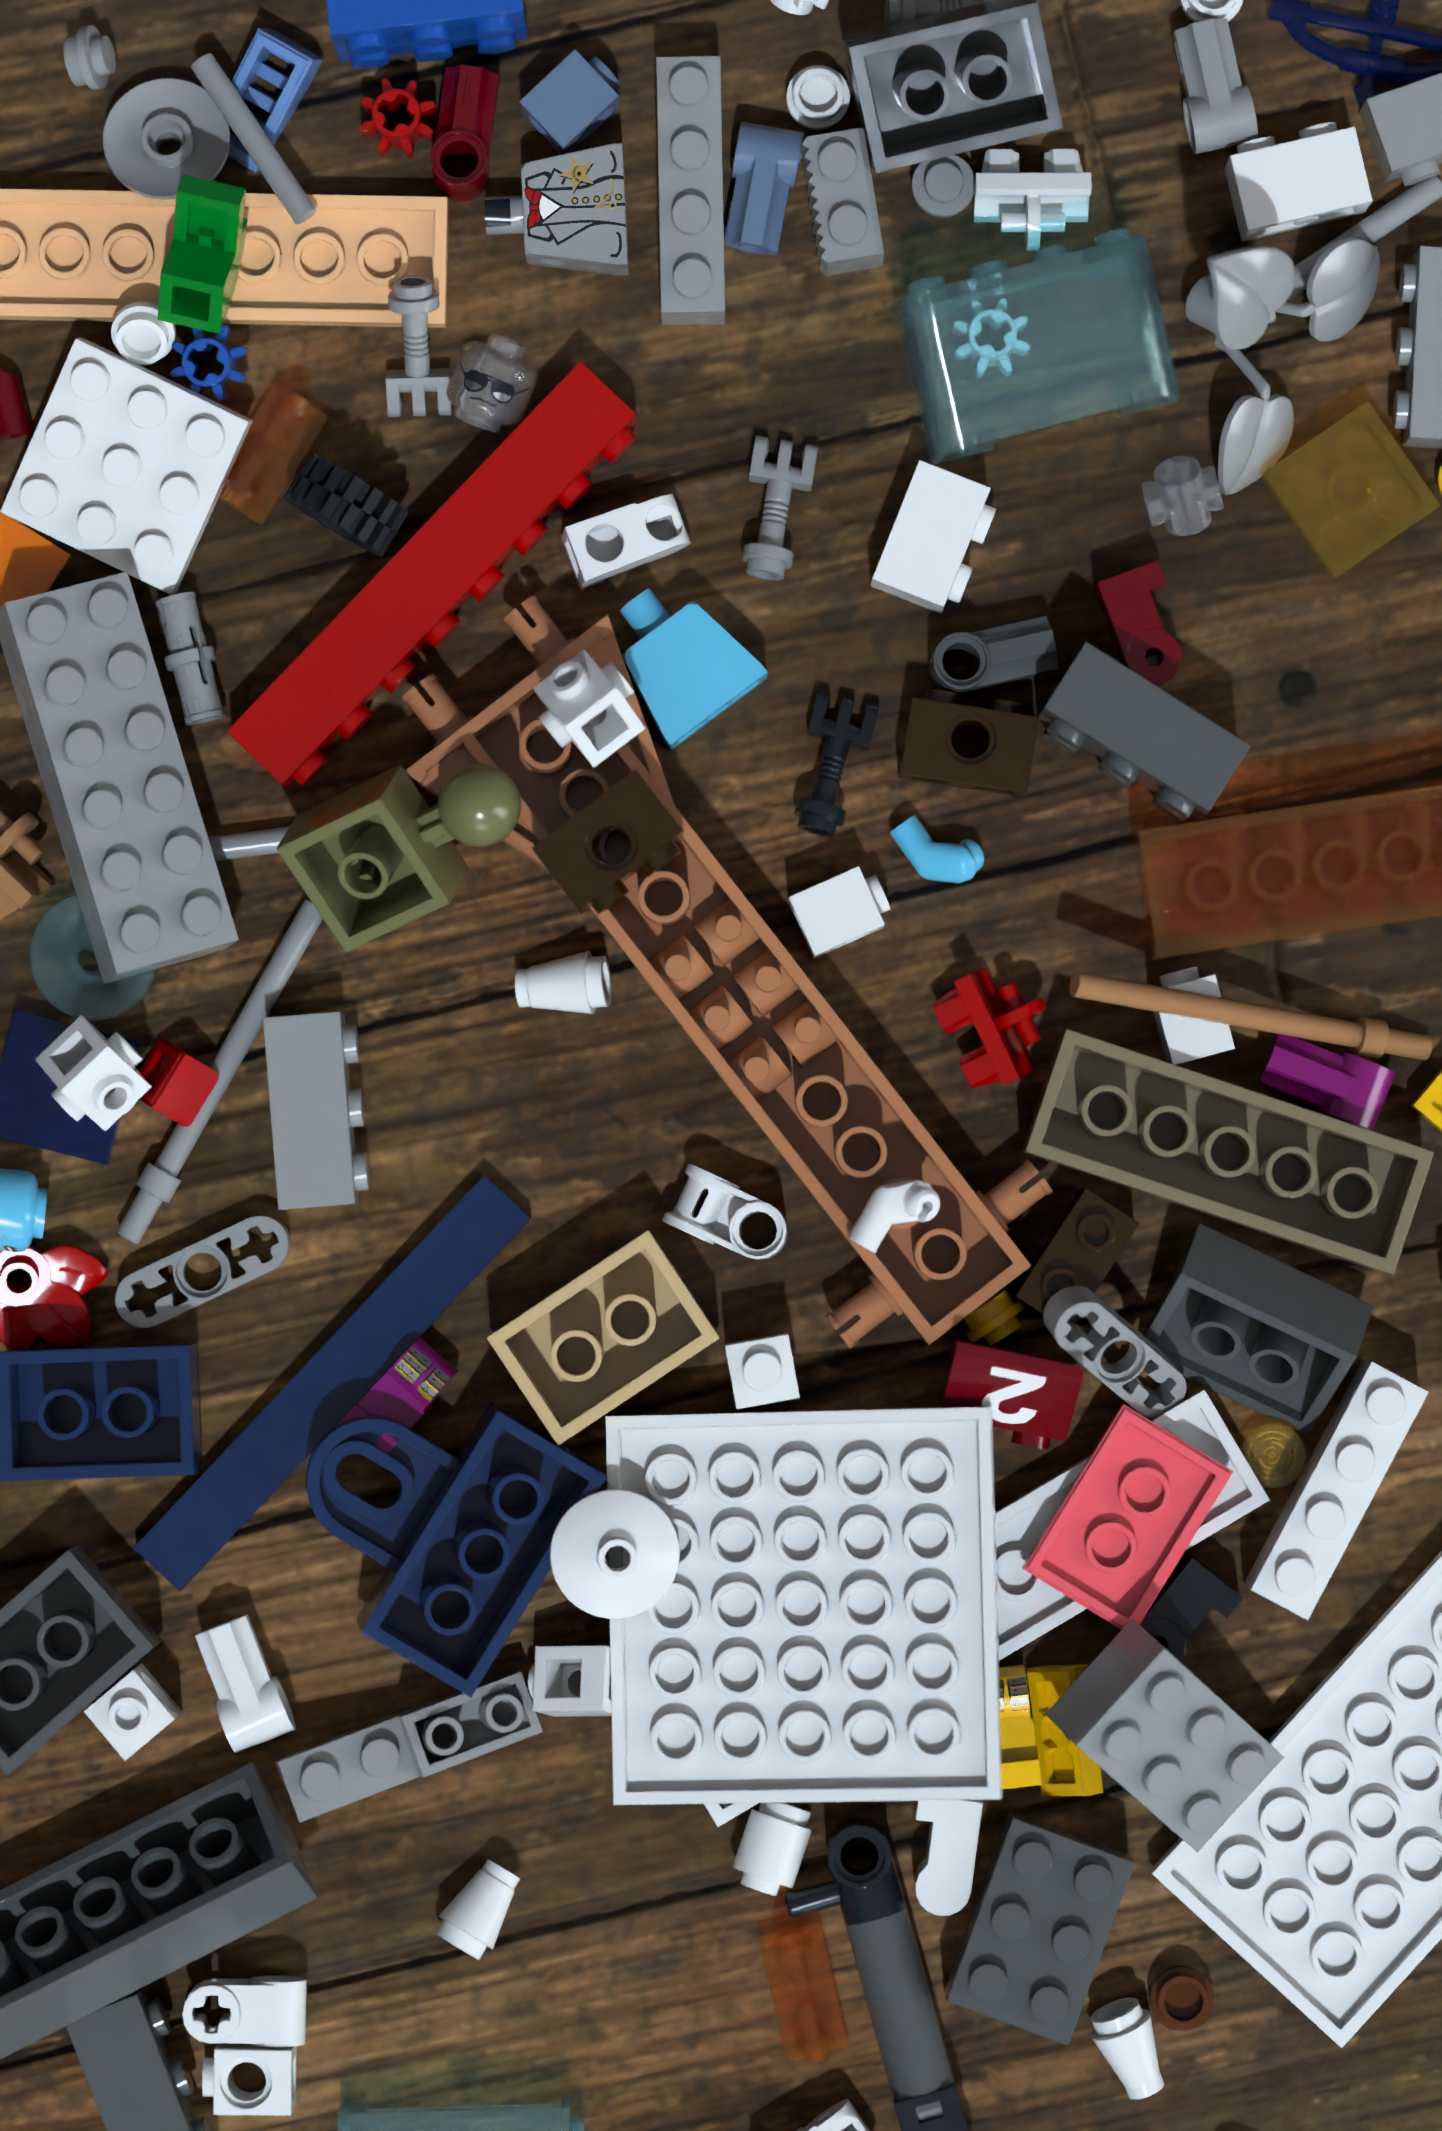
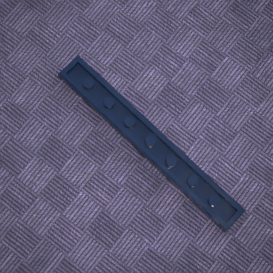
[134,1175,531,1591]

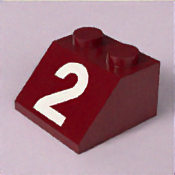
[938,1338,1085,1450]

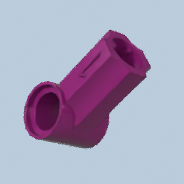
[1257,1034,1396,1131]

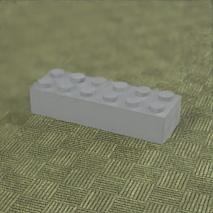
[0,572,239,984]

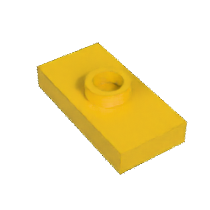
[1027,1664,1103,1796]

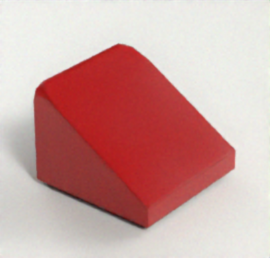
[139,1037,219,1127]

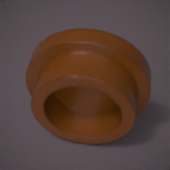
[1149,1966,1214,2031]

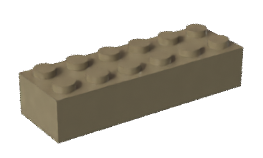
[1021,1029,1434,1275]

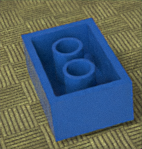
[326,0,528,69]

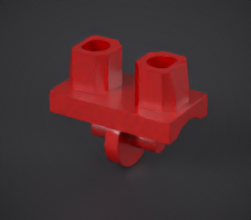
[933,967,1048,1088]

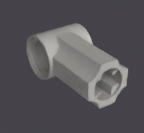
[1173,19,1258,154]

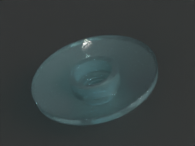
[29,895,156,1021]

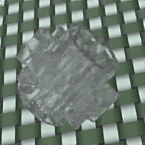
[1141,456,1224,536]

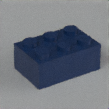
[0,1343,202,1482]

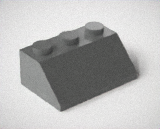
[1143,1223,1373,1435]

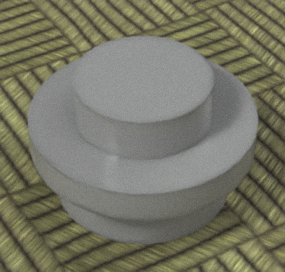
[63,25,116,90]
[912,155,975,218]

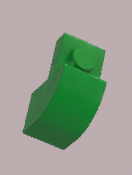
[157,174,248,334]

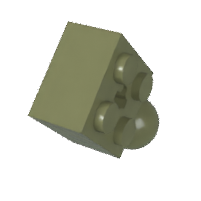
[276,764,521,952]

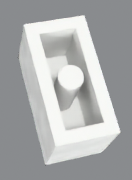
[1224,122,1373,241]
[871,460,996,614]

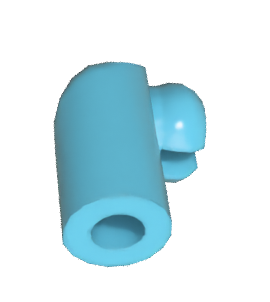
[889,815,985,884]

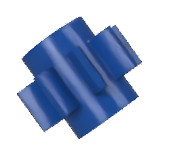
[170,325,250,401]

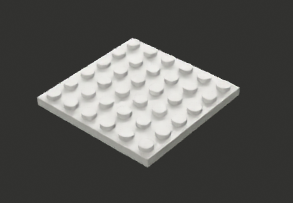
[606,1407,1003,1805]

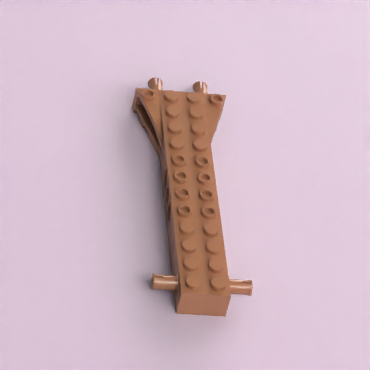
[401,595,1053,1349]

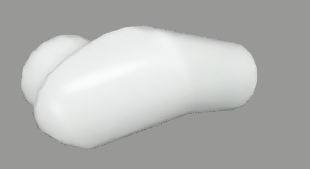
[847,1179,940,1253]

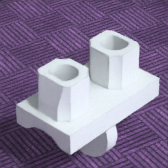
[973,149,1092,251]

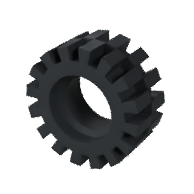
[284,453,409,557]

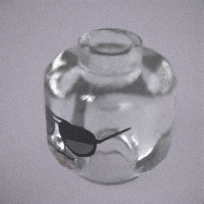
[446,333,539,433]

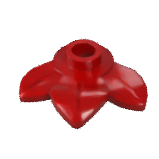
[0,1244,108,1350]

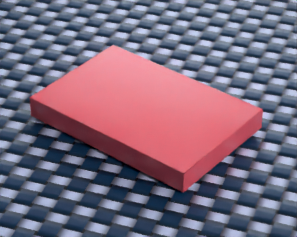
[1022,1403,1233,1630]

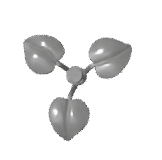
[1185,237,1380,495]

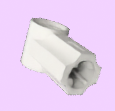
[195,1614,296,1753]

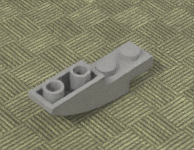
[274,1671,543,1823]

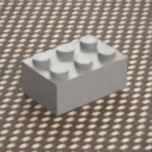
[1045,1618,1284,1853]

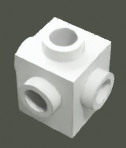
[533,649,645,767]
[35,1015,151,1131]

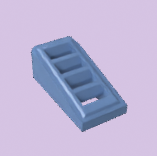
[228,28,323,173]

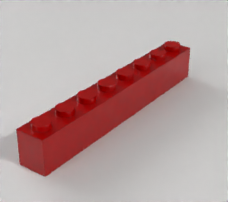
[226,361,637,789]

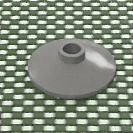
[103,78,231,200]

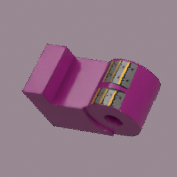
[338,1337,459,1453]

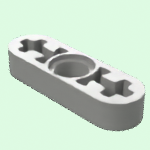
[115,1216,291,1328]
[1043,1286,1187,1418]

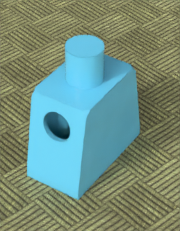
[619,588,768,750]

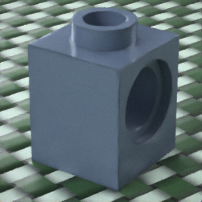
[519,50,620,155]

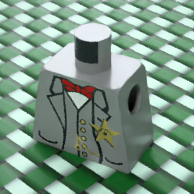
[485,143,629,276]

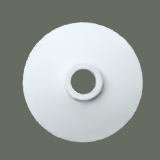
[550,1489,679,1619]

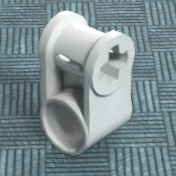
[661,1163,789,1260]
[182,1975,307,2047]

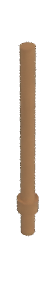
[1069,971,1433,1061]

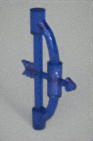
[1268,0,1442,107]

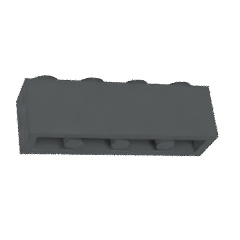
[66,1987,212,2131]

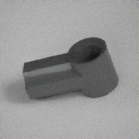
[928,616,1059,696]

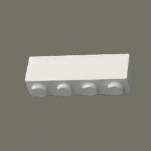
[1244,1359,1429,1620]

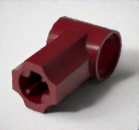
[430,64,500,202]

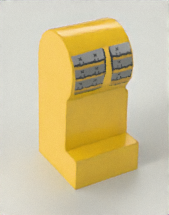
[999,1664,1042,1789]

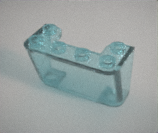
[894,228,1181,465]

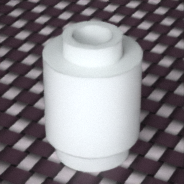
[732,1803,812,1896]

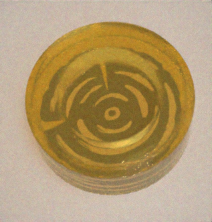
[1241,1423,1306,1488]

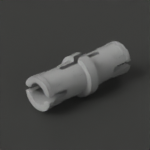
[155,592,226,726]

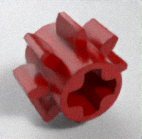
[359,78,437,160]

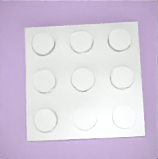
[0,337,253,595]

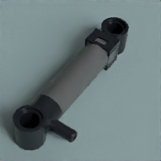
[784,1818,968,2131]

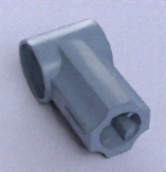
[724,121,804,255]

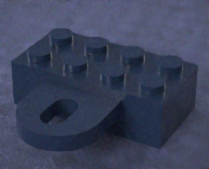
[305,1402,607,1697]

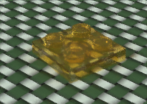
[1260,401,1440,581]

